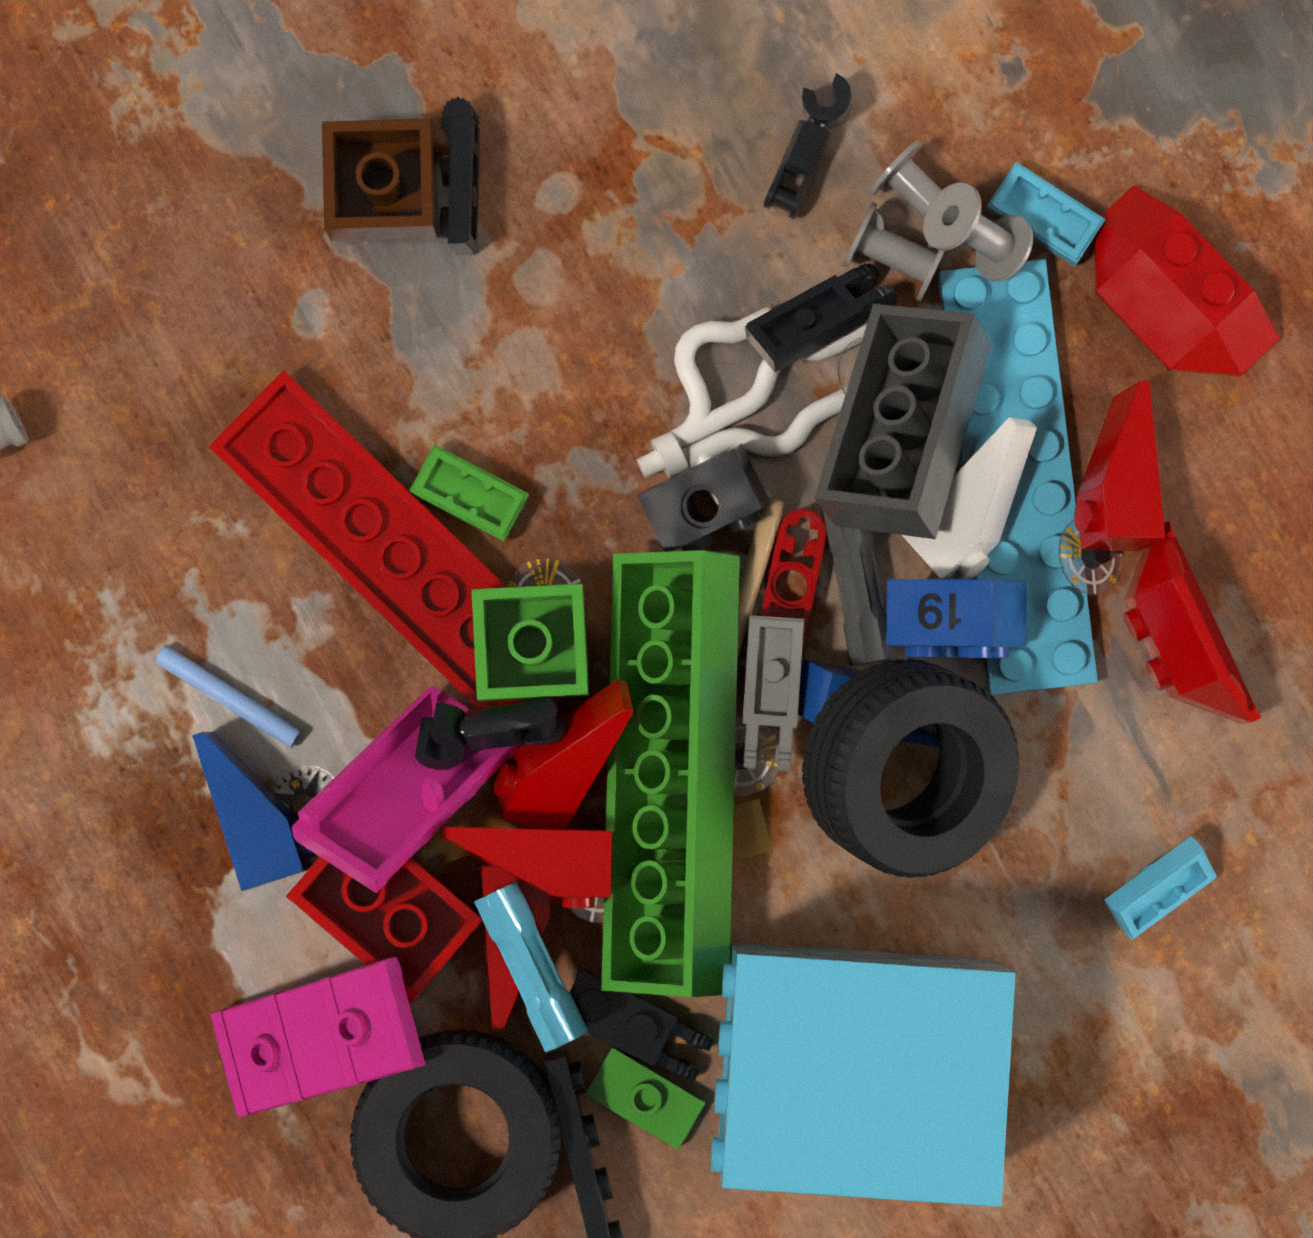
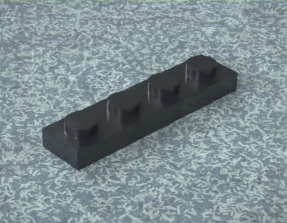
[545,1049,624,1238]

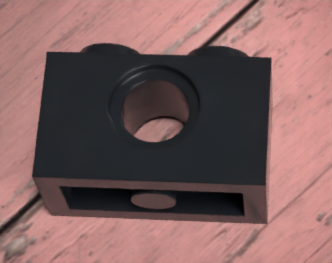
[637,443,770,552]

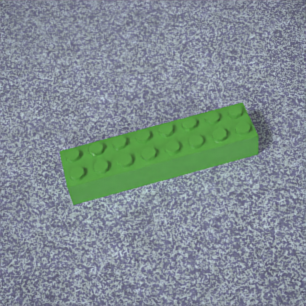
[601,550,740,997]

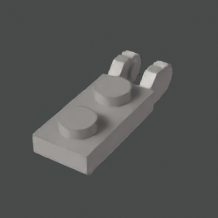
[742,615,804,771]

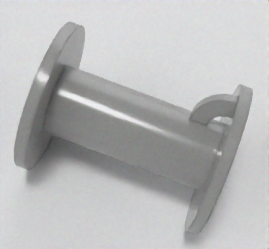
[870,140,942,250]
[923,182,1033,282]
[843,202,945,302]

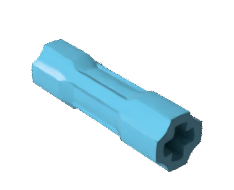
[474,881,588,1052]

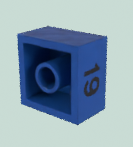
[886,579,1026,658]

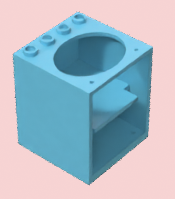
[710,942,1016,1207]

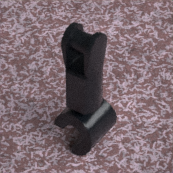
[763,73,852,220]
[415,697,566,770]

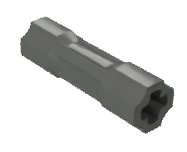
[821,509,897,666]

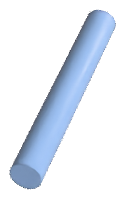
[155,645,302,748]

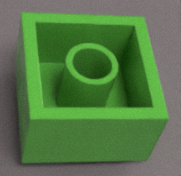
[472,584,590,702]

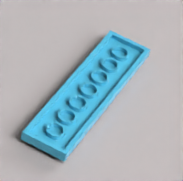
[938,259,1098,695]

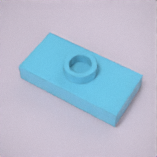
[985,162,1106,267]
[1104,836,1217,940]

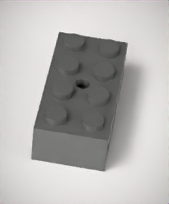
[814,304,992,539]

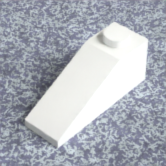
[902,417,1037,579]

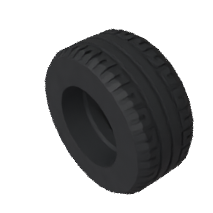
[802,659,1019,878]
[350,1029,562,1238]

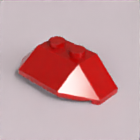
[1094,185,1280,377]
[1123,521,1261,724]

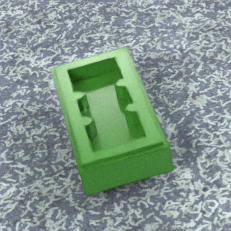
[409,444,530,543]
[585,1046,706,1150]

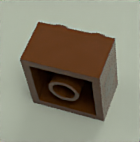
[322,119,438,241]

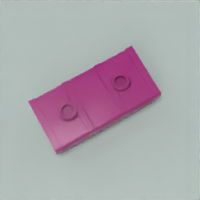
[292,686,520,893]
[211,957,426,1118]

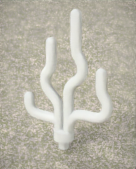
[636,307,868,513]

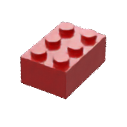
[286,854,483,1004]

